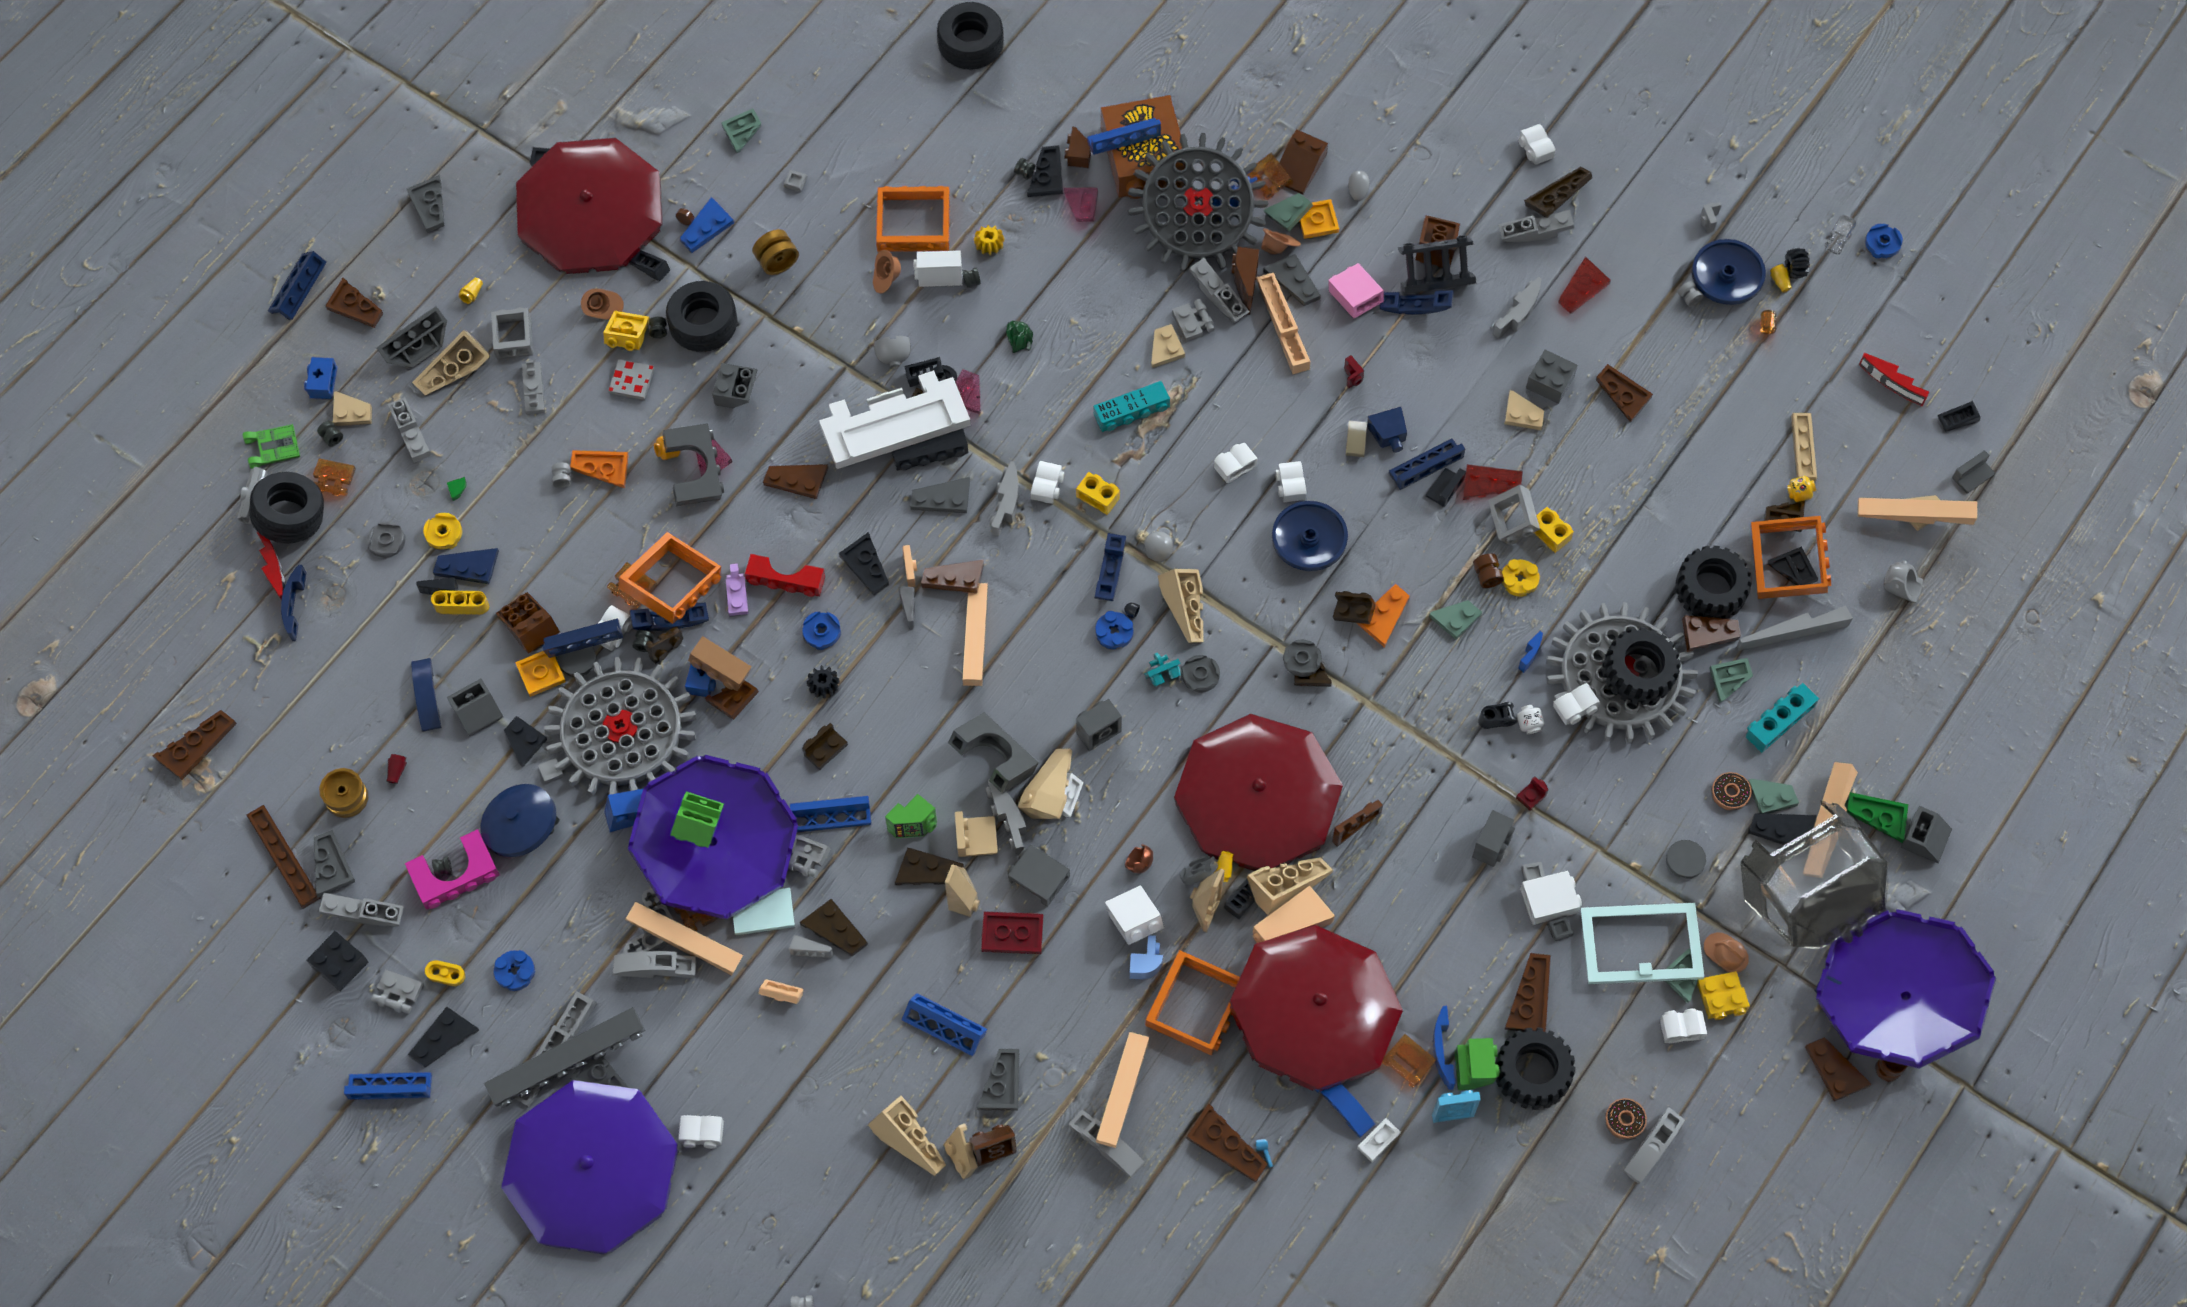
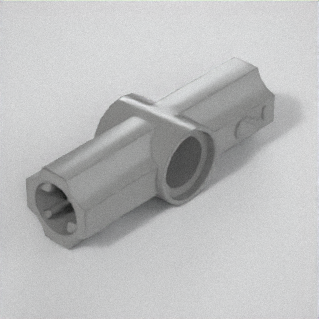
[237,467,268,524]

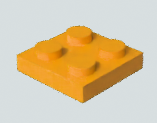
[1299,199,1339,239]
[515,651,566,697]

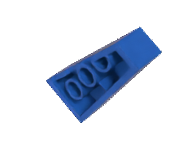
[604,789,643,833]

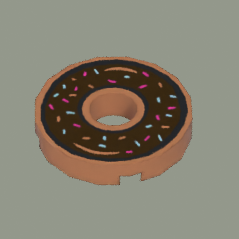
[1711,772,1751,810]
[1605,1098,1647,1139]

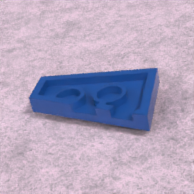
[680,197,734,253]

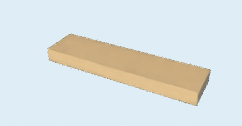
[1791,413,1817,482]

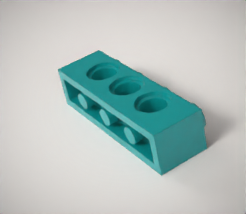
[1745,683,1820,753]

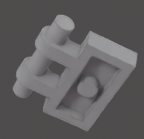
[1172,299,1214,342]
[788,834,831,878]
[371,970,424,1014]

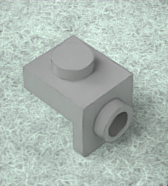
[1700,202,1721,233]

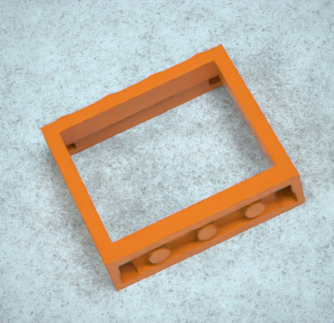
[876,186,950,252]
[1751,516,1831,599]
[619,532,721,624]
[1145,950,1240,1056]

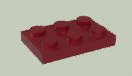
[981,911,1044,954]

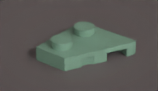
[721,109,761,153]
[1264,193,1313,232]
[1429,600,1482,640]
[1709,658,1753,703]
[1748,779,1799,814]
[1665,948,1704,1003]

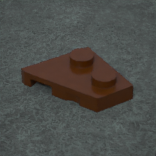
[705,680,759,720]

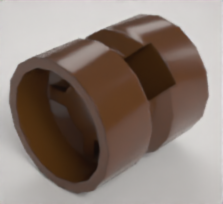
[1473,553,1504,589]
[1875,1059,1908,1082]

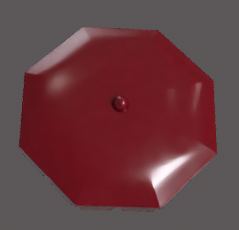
[516,138,663,274]
[1174,714,1343,871]
[1230,925,1403,1091]

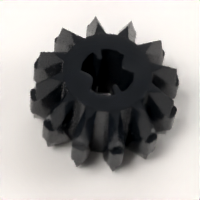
[1784,248,1810,279]
[807,665,840,699]

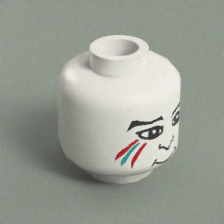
[1517,705,1545,735]

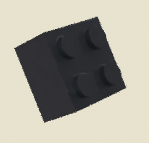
[307,931,369,992]

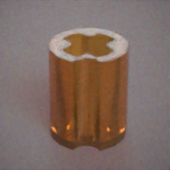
[1760,310,1776,334]

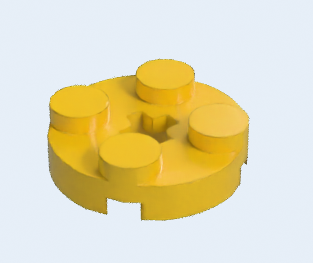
[423,513,462,550]
[1502,559,1540,597]

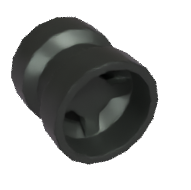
[317,421,343,447]

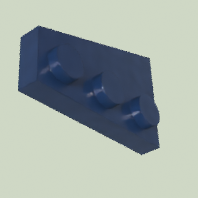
[433,548,499,584]

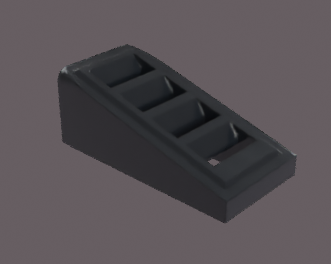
[629,250,670,281]
[904,357,944,387]
[1938,401,1981,432]
[416,577,458,595]
[1223,879,1255,919]

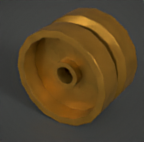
[752,229,799,275]
[319,768,368,818]

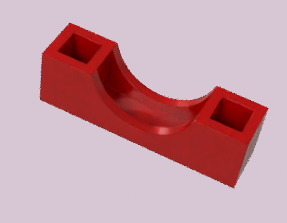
[745,554,826,597]

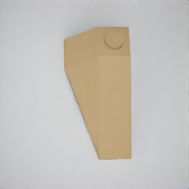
[412,330,490,395]
[1158,569,1203,643]
[1018,749,1072,819]
[1247,857,1333,916]
[945,864,980,917]
[1190,869,1225,932]
[868,1096,946,1176]

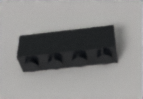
[891,428,969,471]

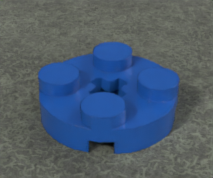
[1865,223,1903,259]
[802,611,841,650]
[1095,611,1133,649]
[494,950,535,991]

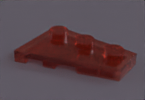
[1558,257,1611,314]
[1463,464,1523,500]

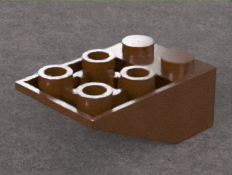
[496,592,560,654]

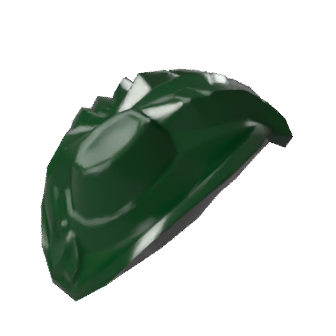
[1007,321,1033,353]

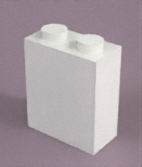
[913,251,962,287]
[1520,871,1582,925]
[1105,885,1164,945]

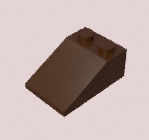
[1271,129,1328,194]
[1415,215,1460,268]
[1231,247,1260,315]
[969,1124,1017,1167]

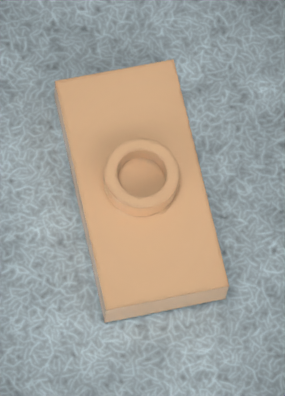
[902,545,917,587]
[759,979,804,1004]

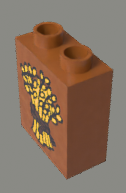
[1101,95,1185,199]

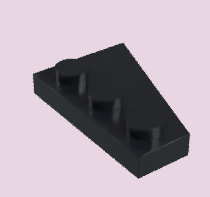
[408,1006,479,1068]

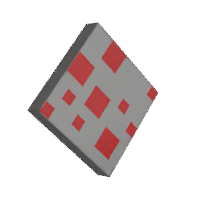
[608,359,655,400]

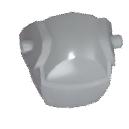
[1884,561,1923,603]

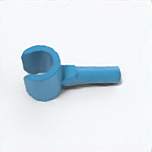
[1256,1139,1273,1168]

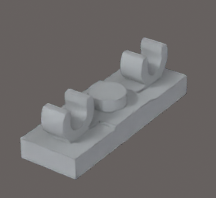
[522,360,545,415]

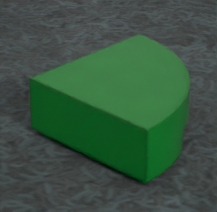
[447,477,467,501]

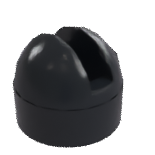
[1124,602,1140,619]

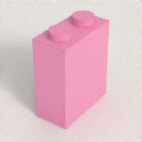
[1328,263,1384,318]

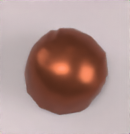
[1125,844,1154,874]

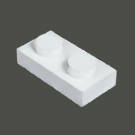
[1062,773,1084,817]
[1357,1118,1401,1162]

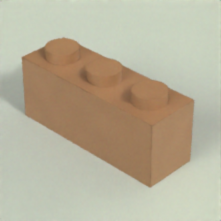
[688,636,752,691]

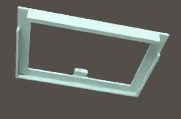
[1581,903,1704,984]

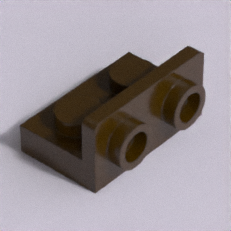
[1333,591,1376,624]
[802,723,848,770]

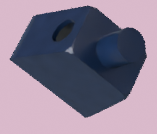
[1367,406,1407,453]

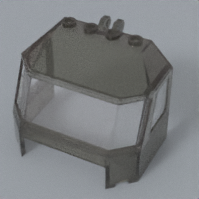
[1740,801,1889,949]

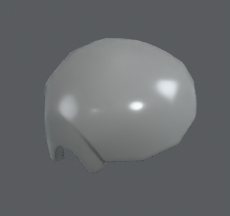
[1144,531,1173,561]

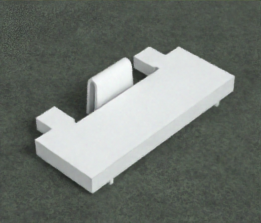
[819,371,971,469]

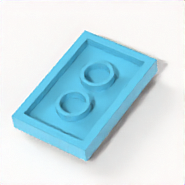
[1432,1090,1481,1123]

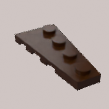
[152,710,237,780]
[1504,953,1551,1032]
[1186,1103,1267,1183]

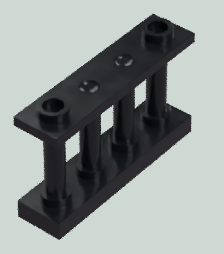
[1398,235,1476,294]

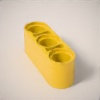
[431,591,489,615]

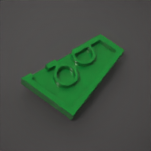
[1846,792,1909,843]

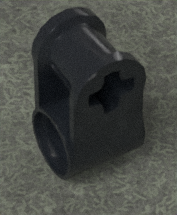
[1478,702,1518,729]

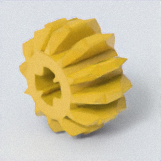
[974,224,1005,255]

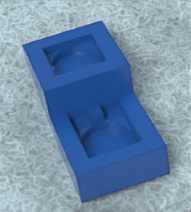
[1518,631,1543,673]

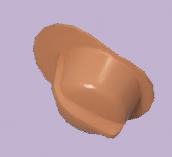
[1261,228,1301,254]
[873,250,901,294]
[581,289,623,320]
[1704,932,1749,973]

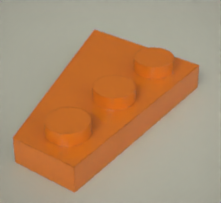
[570,450,629,488]
[1356,584,1410,648]

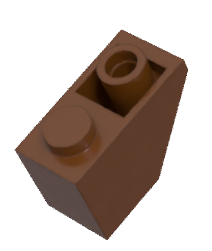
[1064,127,1091,168]

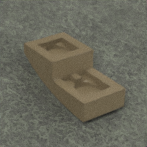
[1346,421,1367,457]

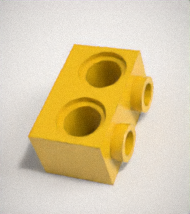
[1076,472,1120,515]
[1534,506,1574,553]

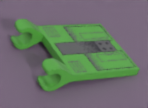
[243,424,300,469]

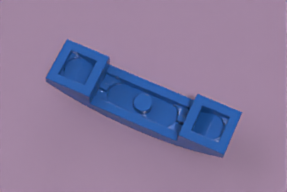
[1433,1006,1455,1090]
[1314,1084,1375,1138]

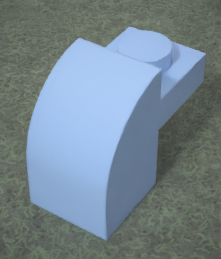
[1130,935,1163,980]

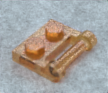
[1247,153,1292,200]
[1382,1034,1436,1088]

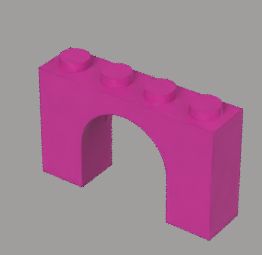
[404,829,500,910]

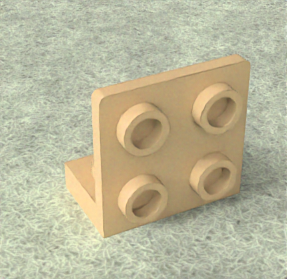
[955,811,998,857]

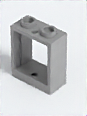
[491,308,533,359]
[1488,485,1540,545]

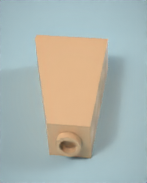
[1252,886,1335,943]

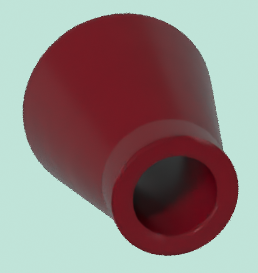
[386,754,407,784]

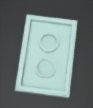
[733,888,795,936]

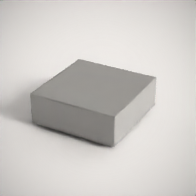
[784,170,807,192]
[538,758,564,784]
[1521,862,1545,881]

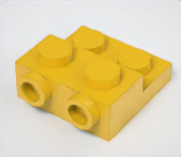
[603,311,650,351]
[1697,971,1750,1020]

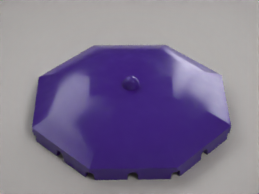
[628,755,798,920]
[1816,909,1996,1069]
[501,1080,678,1254]

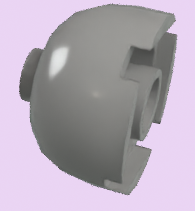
[874,336,911,367]

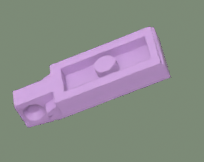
[726,564,748,616]

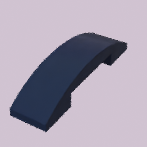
[1380,290,1454,315]
[1094,533,1126,601]
[281,564,307,641]
[630,602,709,631]
[411,658,442,732]

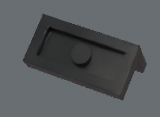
[1426,468,1466,508]

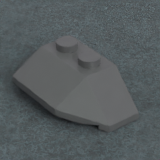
[376,306,447,368]

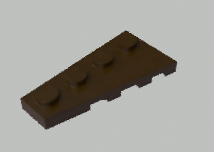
[1524,166,1593,218]

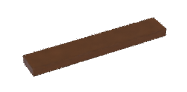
[247,805,321,909]

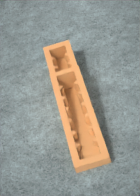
[1256,273,1310,374]
[1858,498,1977,525]
[963,583,988,686]
[1801,762,1858,876]
[625,902,743,976]
[1096,1032,1149,1148]

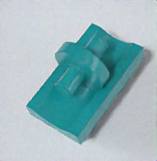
[1144,652,1181,687]

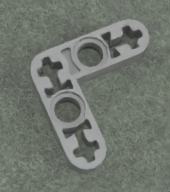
[624,889,674,953]

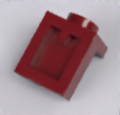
[1344,355,1364,388]
[1516,776,1549,811]

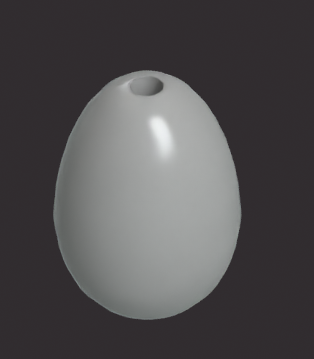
[1348,171,1370,201]

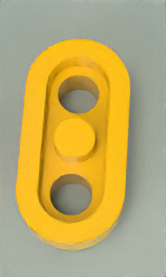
[425,960,466,986]

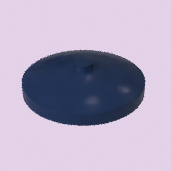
[1692,239,1766,305]
[1272,501,1348,571]
[480,784,556,857]

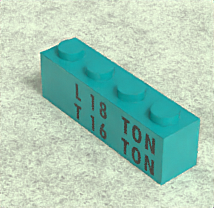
[1093,380,1170,432]

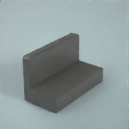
[1952,450,1995,493]

